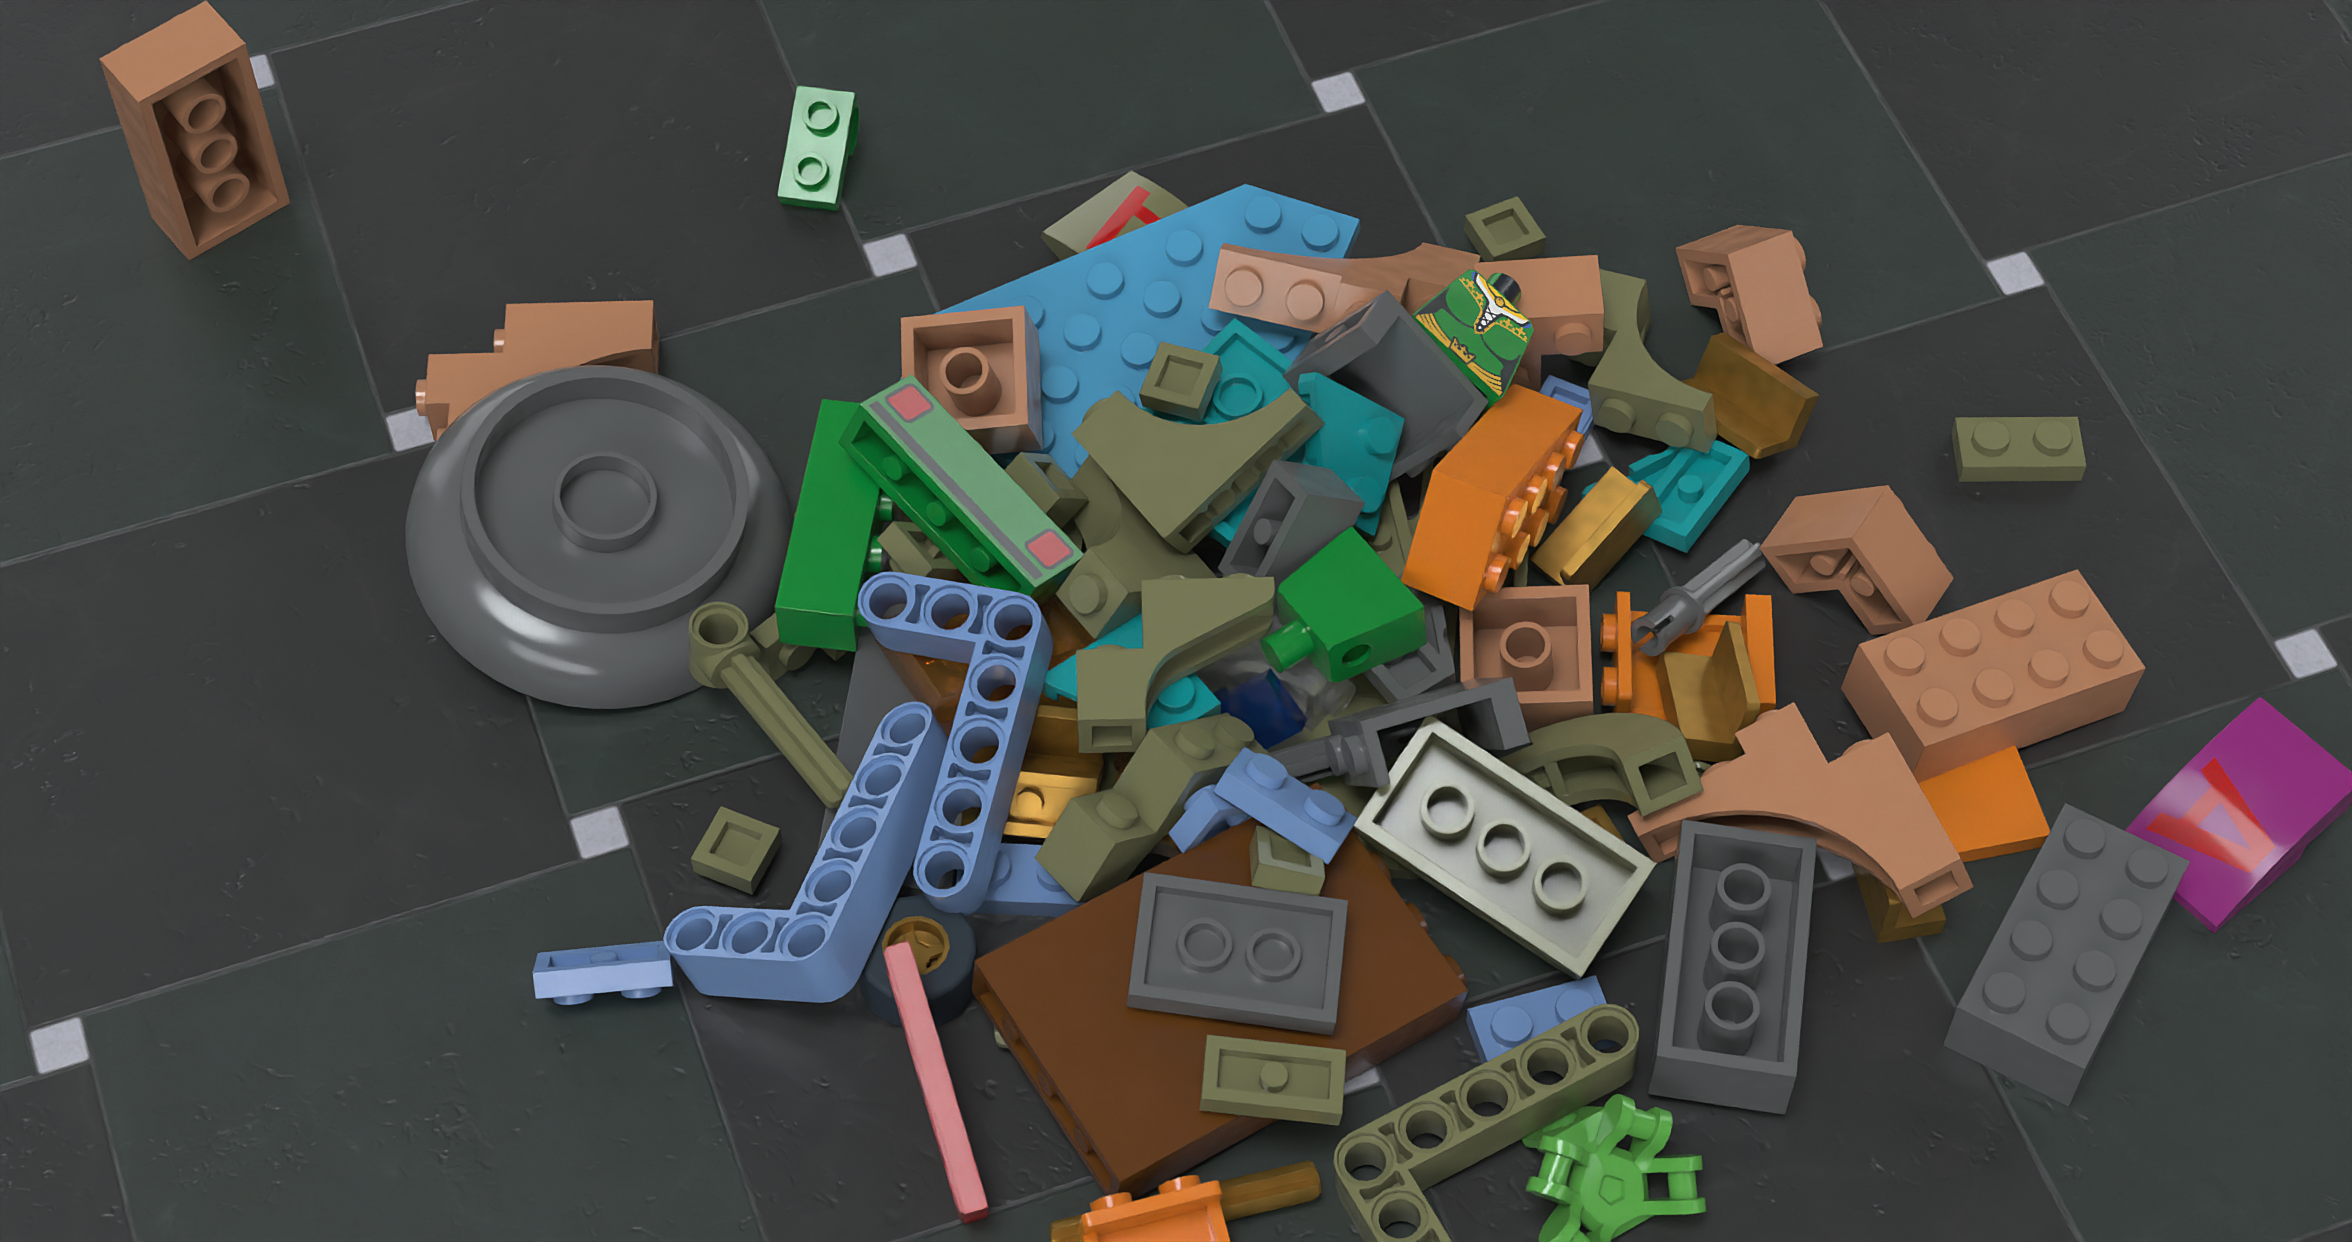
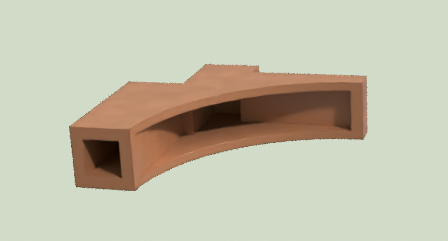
[1208,242,1481,333]
[416,300,660,442]
[1628,702,1974,918]

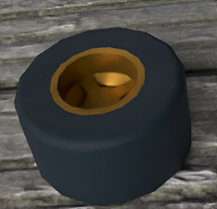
[859,895,978,1027]

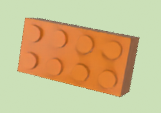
[1401,383,1585,611]

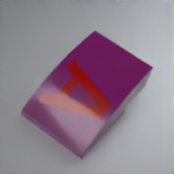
[2125,696,2352,933]

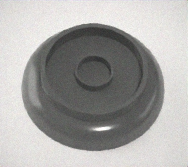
[405,365,792,709]

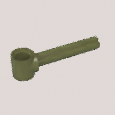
[689,602,854,809]

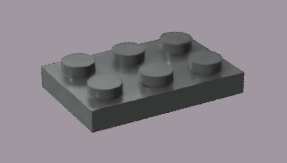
[1126,872,1348,1035]

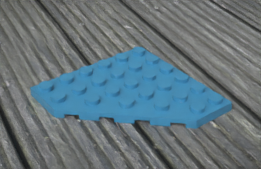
[901,184,1360,538]

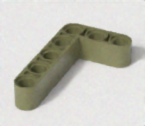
[1333,1004,1639,1242]

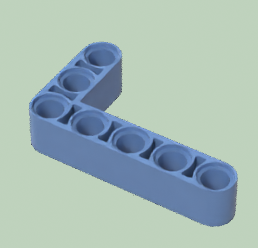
[858,572,1054,917]
[663,701,949,1003]

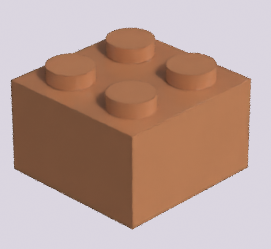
[901,305,1043,455]
[1459,584,1594,733]

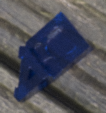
[1213,668,1308,750]

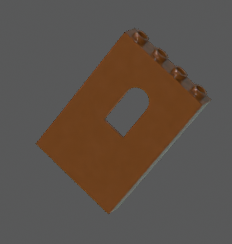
[972,782,1468,1200]

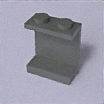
[1282,290,1489,482]
[1325,677,1530,787]

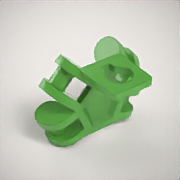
[1522,1094,1706,1242]

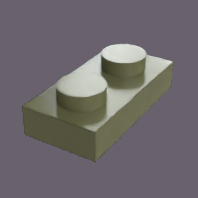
[1951,417,2086,482]
[1199,1035,1346,1126]

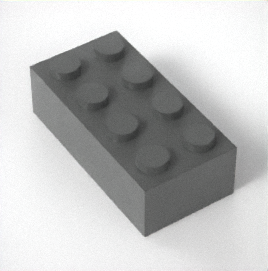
[1943,803,2190,1107]
[1648,820,1817,1115]

